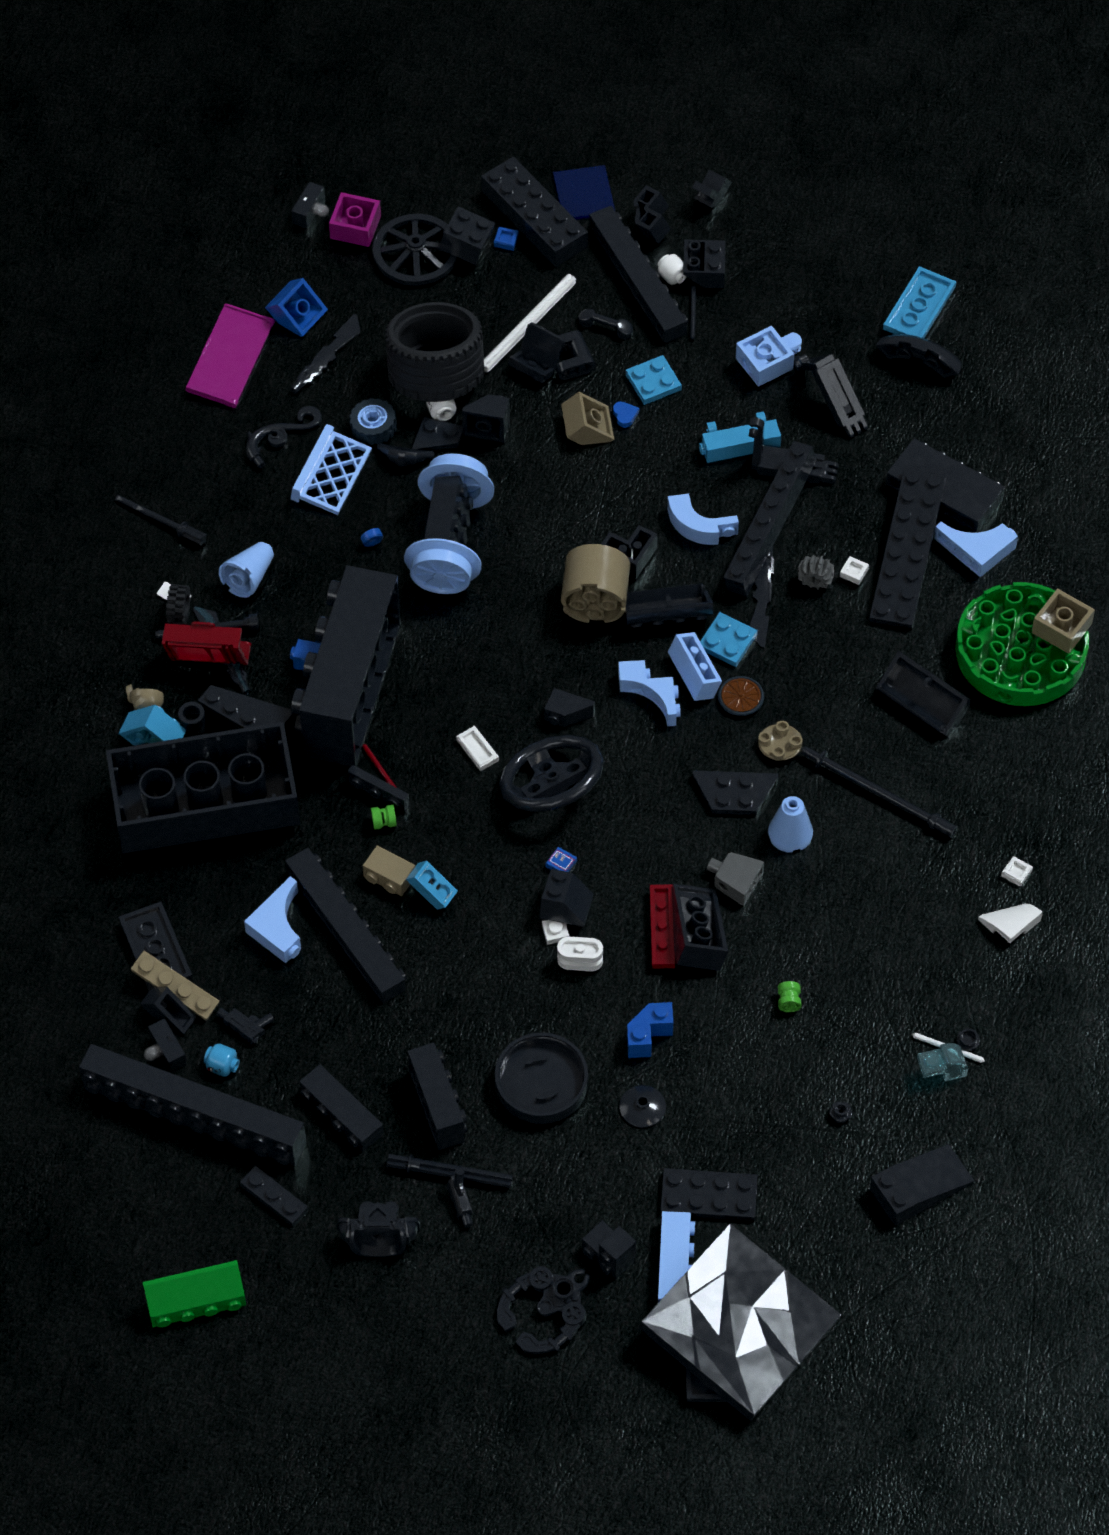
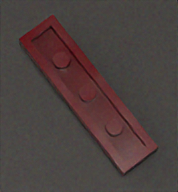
[650,884,675,969]

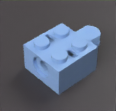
[736,326,802,387]

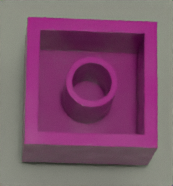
[329,192,381,247]

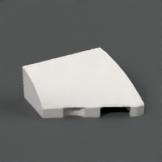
[978,904,1042,943]

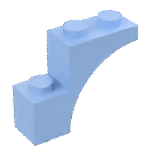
[618,660,680,726]

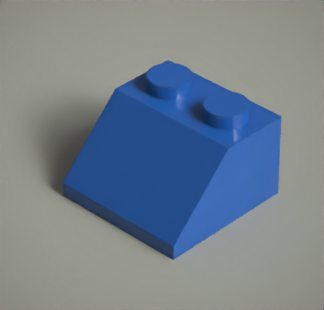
[265,278,328,337]

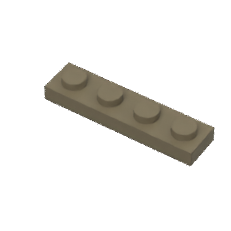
[131,951,220,1021]

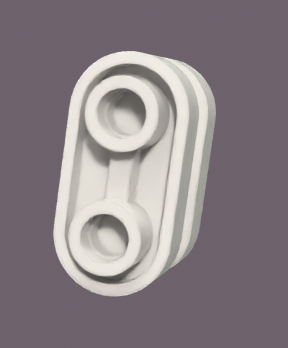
[557,937,603,971]

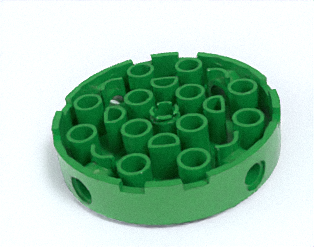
[955,582,1089,706]

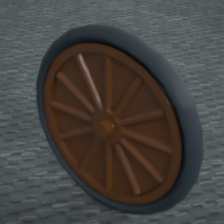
[718,676,764,716]

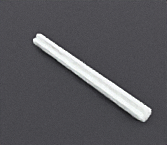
[484,274,576,372]

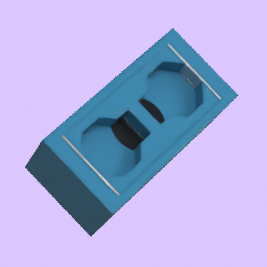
[406,861,458,909]

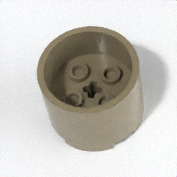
[561,544,630,623]

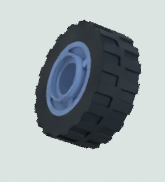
[349,398,397,445]

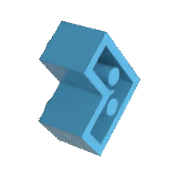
[119,705,186,746]

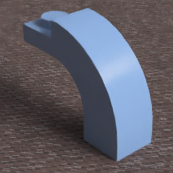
[667,493,739,545]

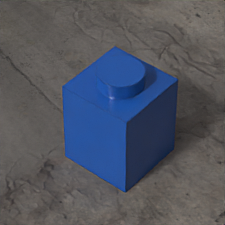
[290,639,321,670]

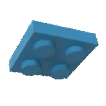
[626,355,682,405]
[700,612,758,667]

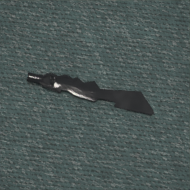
[290,314,361,394]
[749,546,774,648]

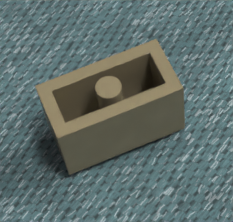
[363,845,415,896]

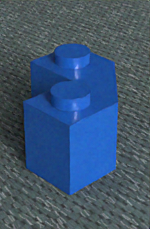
[627,1002,673,1058]

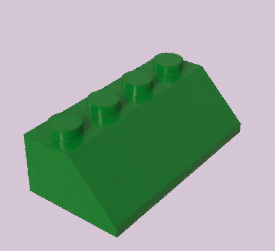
[143,1260,246,1327]

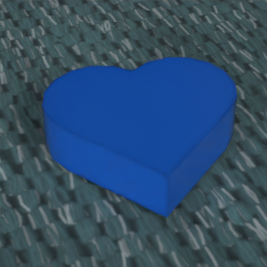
[613,402,639,428]

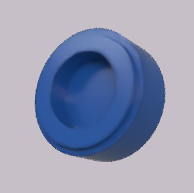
[361,528,383,547]

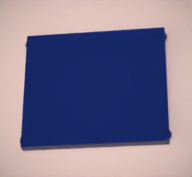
[553,165,615,219]

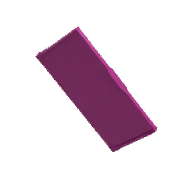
[186,304,275,408]

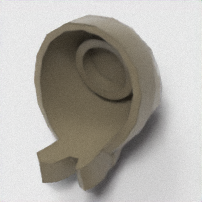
[126,684,164,710]

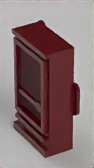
[162,622,251,666]

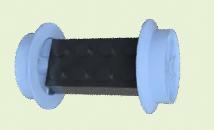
[404,454,494,594]

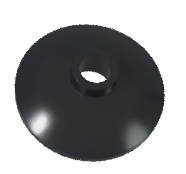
[619,1085,666,1128]

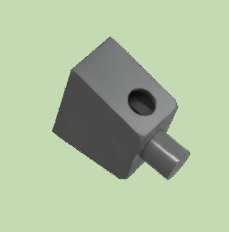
[707,852,764,906]

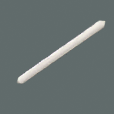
[912,1033,985,1063]

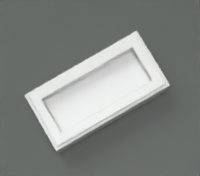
[456,726,499,771]

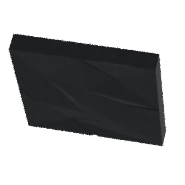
[639,1224,841,1421]

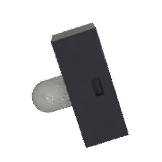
[291,182,329,229]
[144,1019,187,1073]

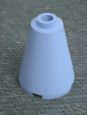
[218,542,274,598]
[768,796,813,853]

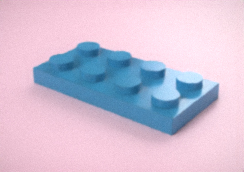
[883,266,956,338]

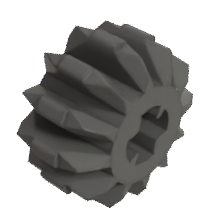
[798,555,834,590]

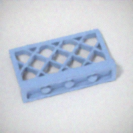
[291,424,372,515]

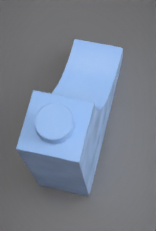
[934,522,1018,577]
[244,876,301,963]

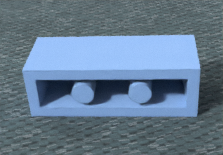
[668,632,722,701]

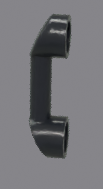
[578,308,633,340]

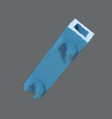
[699,412,781,463]

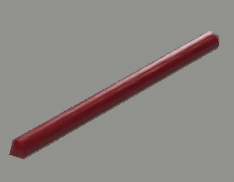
[362,744,397,788]

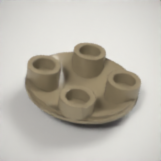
[758,721,802,760]

